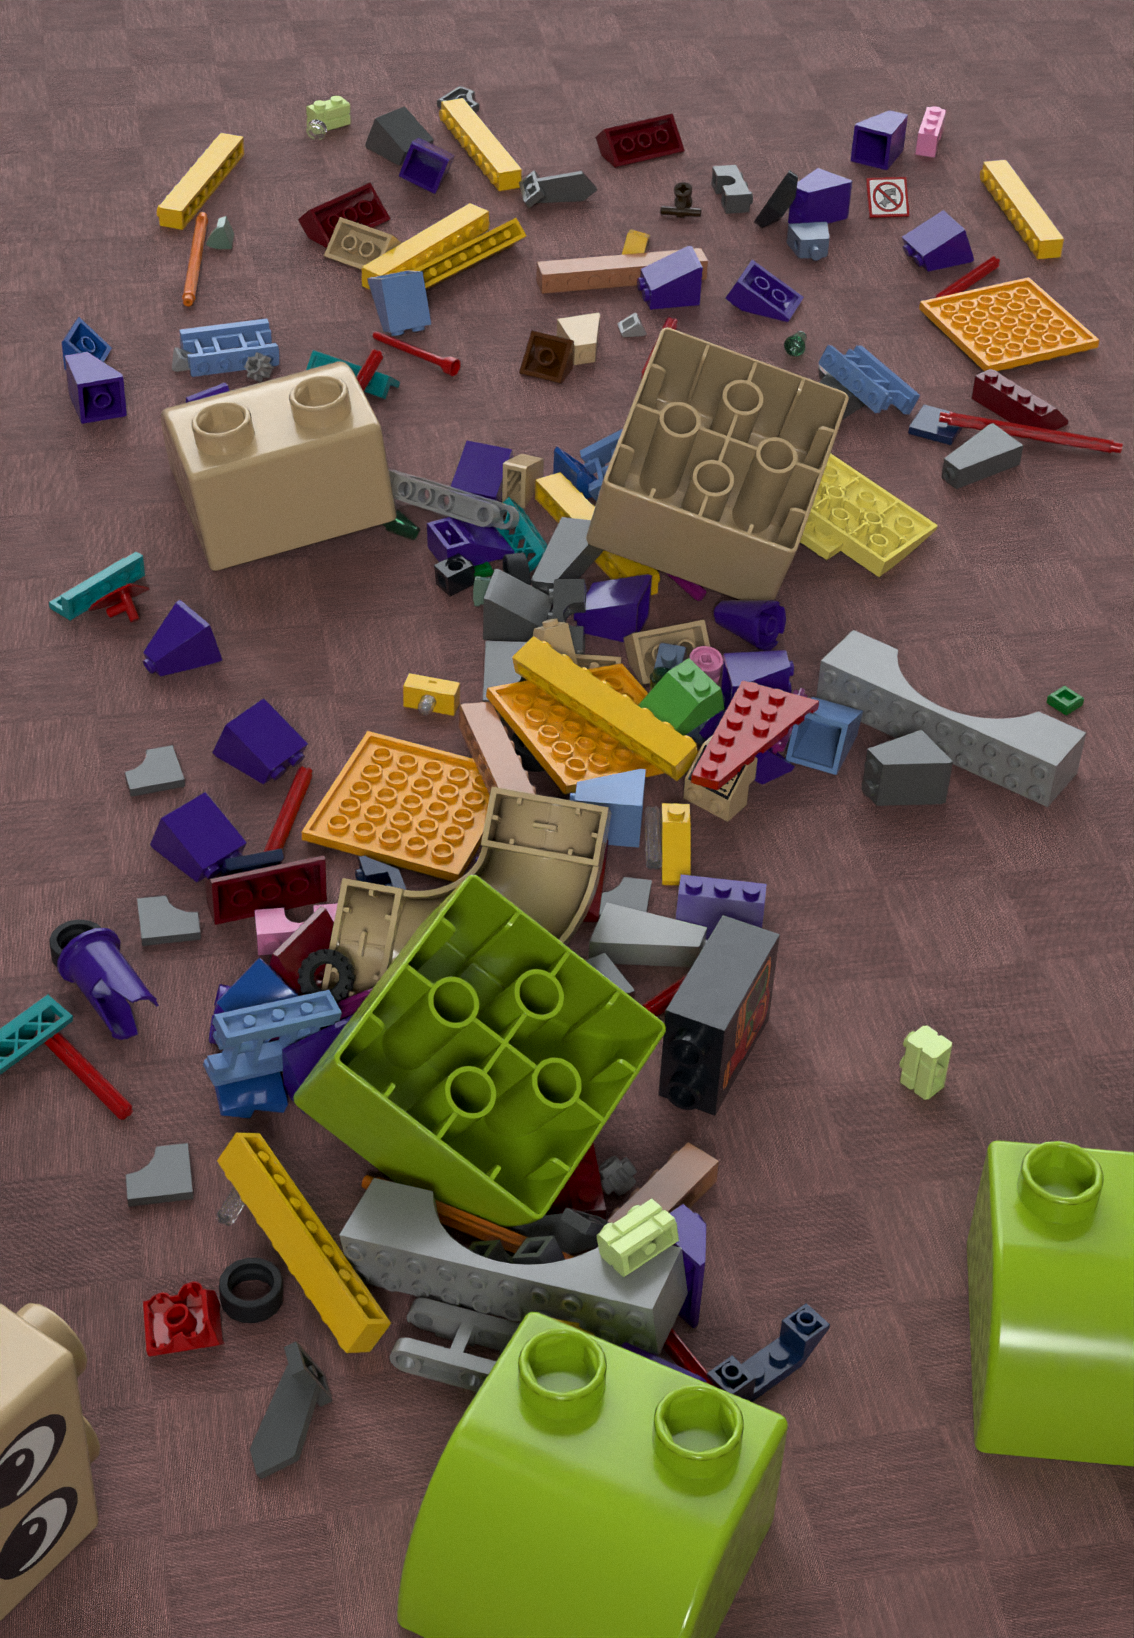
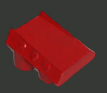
[143,1281,225,1357]

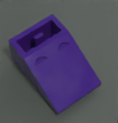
[427,517,515,566]

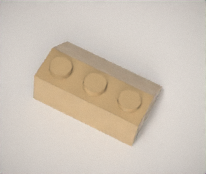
[324,217,401,270]
[624,620,710,685]

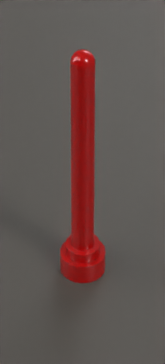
[372,331,461,376]

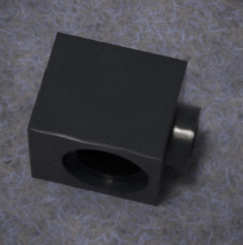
[434,553,475,597]

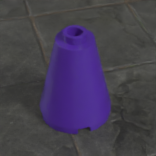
[714,600,786,651]

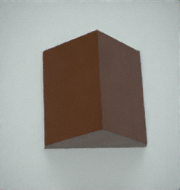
[519,330,574,384]

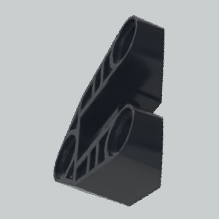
[754,170,798,228]

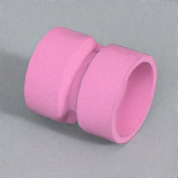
[689,646,723,685]

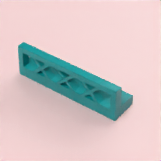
[306,350,400,399]
[495,497,548,573]
[49,552,145,621]
[0,994,73,1075]

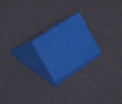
[62,317,112,370]
[553,446,598,499]

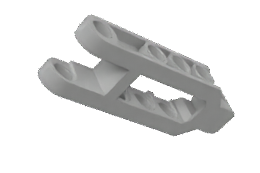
[388,469,519,530]
[389,1298,520,1392]

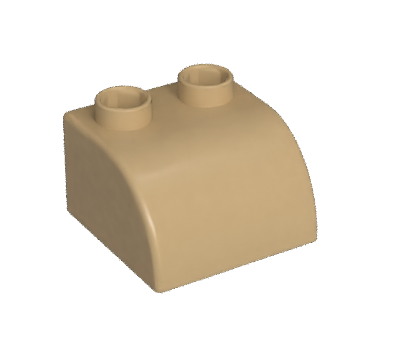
[161,361,397,571]

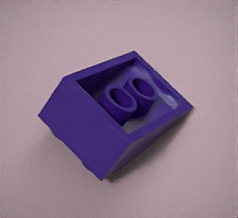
[725,260,804,322]

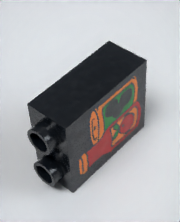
[658,915,780,1116]

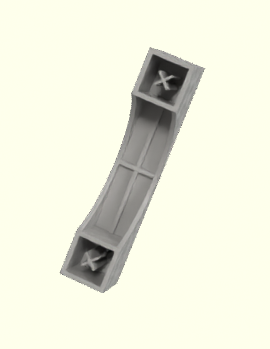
[816,630,1086,807]
[339,1178,688,1355]

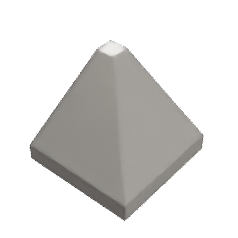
[617,313,647,337]
[172,347,193,372]

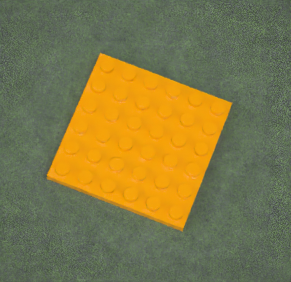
[919,277,1099,371]
[486,663,699,794]
[301,731,490,882]

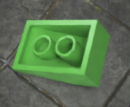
[638,658,725,736]

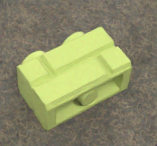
[306,96,351,134]
[899,1025,952,1100]
[597,1199,679,1277]

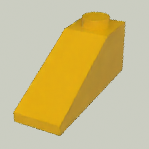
[622,229,650,255]
[660,803,691,885]

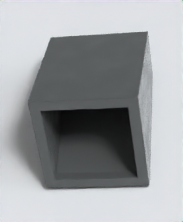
[365,106,434,166]
[483,569,553,642]
[861,730,953,806]

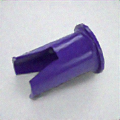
[57,928,159,1040]

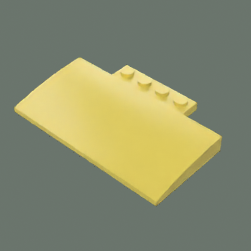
[800,453,938,577]

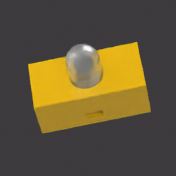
[403,673,460,716]

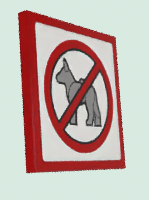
[866,177,910,218]

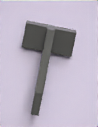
[519,170,597,208]
[505,1207,609,1257]
[250,1341,333,1479]

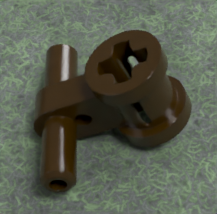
[660,182,702,218]

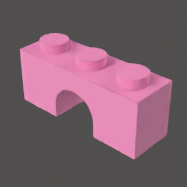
[915,106,946,157]
[255,903,338,955]

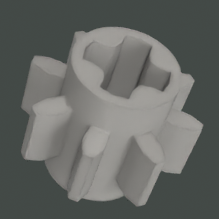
[244,352,274,382]
[598,1156,637,1196]

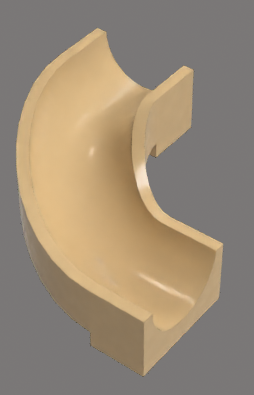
[321,787,612,999]

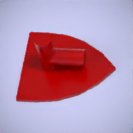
[88,583,150,623]

